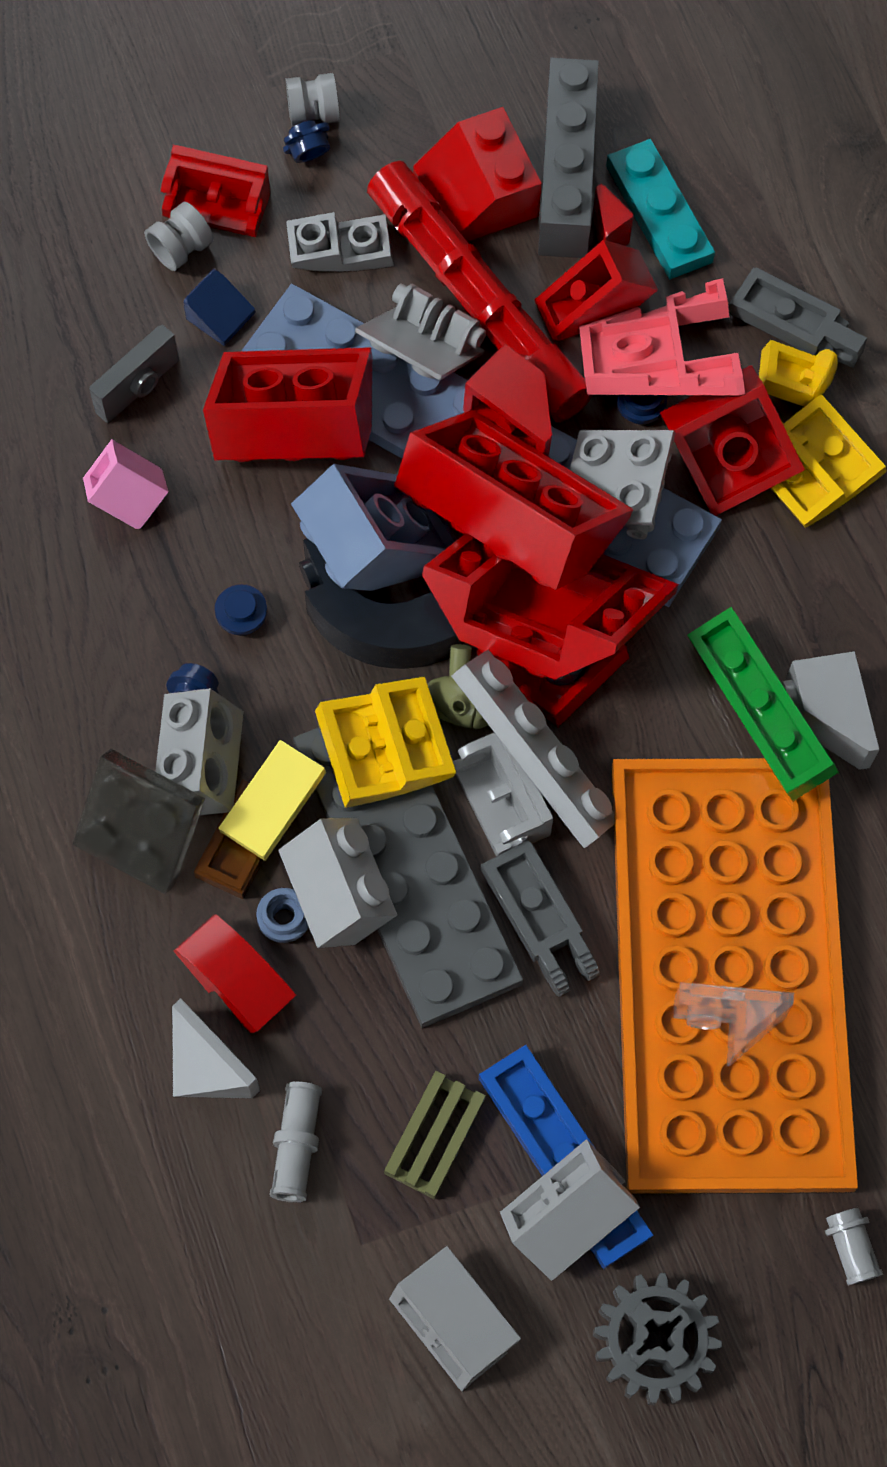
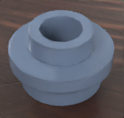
[256,888,309,943]

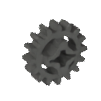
[593,1273,722,1406]

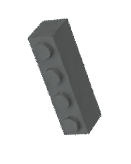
[538,58,599,258]

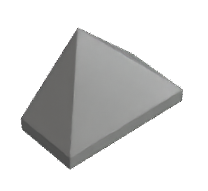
[172,998,260,1098]

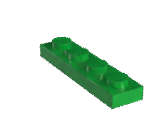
[687,607,839,801]

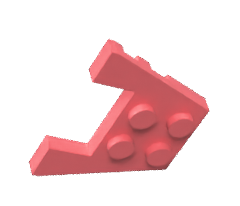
[579,278,745,395]

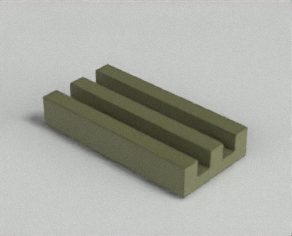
[384,1071,486,1200]

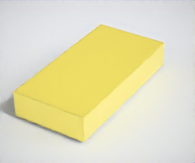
[219,740,326,861]

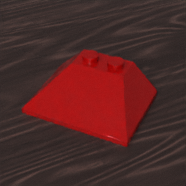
[422,534,679,680]

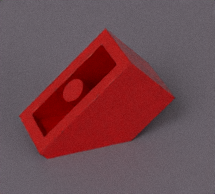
[534,240,658,341]
[463,344,552,457]

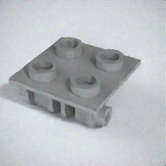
[355,283,486,380]
[570,430,675,539]

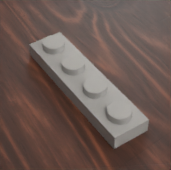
[451,650,615,848]

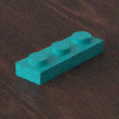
[606,139,715,280]

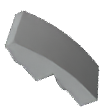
[286,212,394,271]

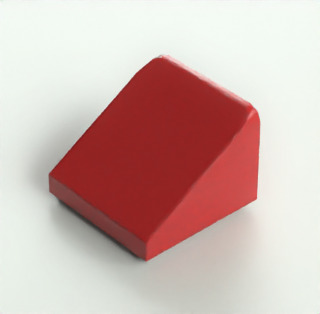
[592,184,634,246]

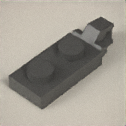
[729,267,867,368]

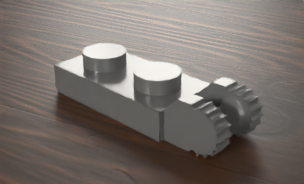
[481,840,600,997]

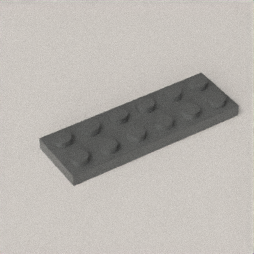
[293,727,523,1029]

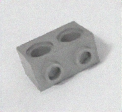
[153,688,244,816]

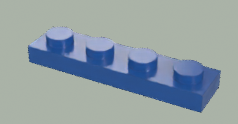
[478,1045,653,1270]

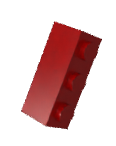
[203,347,373,462]

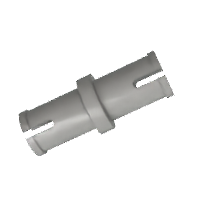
[269,1081,322,1202]

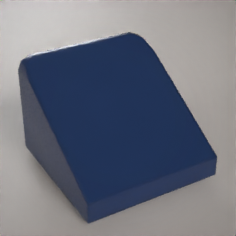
[183,269,256,346]

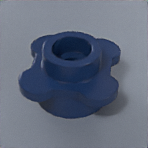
[283,120,330,163]

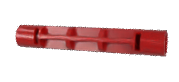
[367,160,593,422]

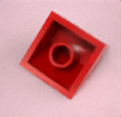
[413,107,542,241]
[660,365,805,516]

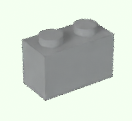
[278,818,397,948]

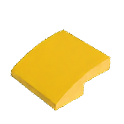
[771,394,887,528]
[315,677,456,808]

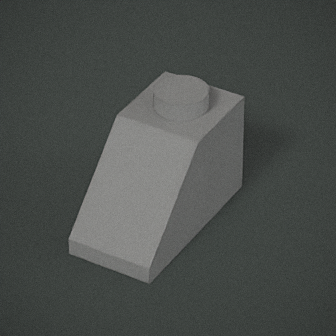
[781,651,880,770]

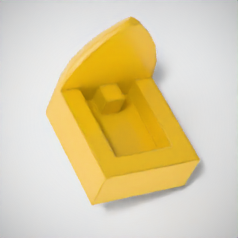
[759,340,838,407]

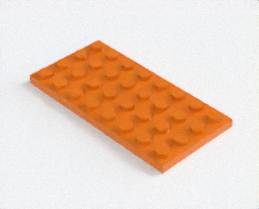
[612,758,858,1194]

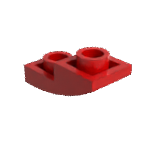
[173,914,296,1033]

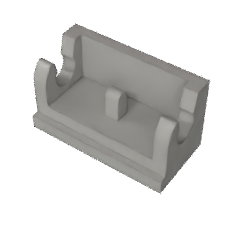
[453,732,553,856]
[500,1139,640,1281]
[389,1246,521,1392]

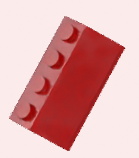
[394,410,633,590]

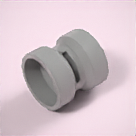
[285,73,340,127]
[144,202,214,271]

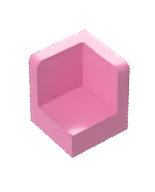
[83,439,168,529]

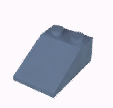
[291,464,458,591]

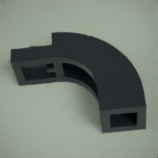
[299,538,463,669]

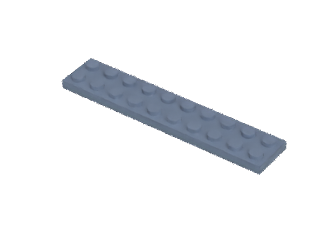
[241,283,722,607]

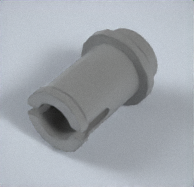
[825,1208,883,1286]

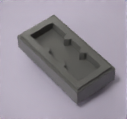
[89,324,179,424]

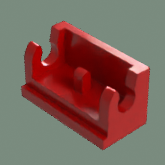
[161,144,271,238]

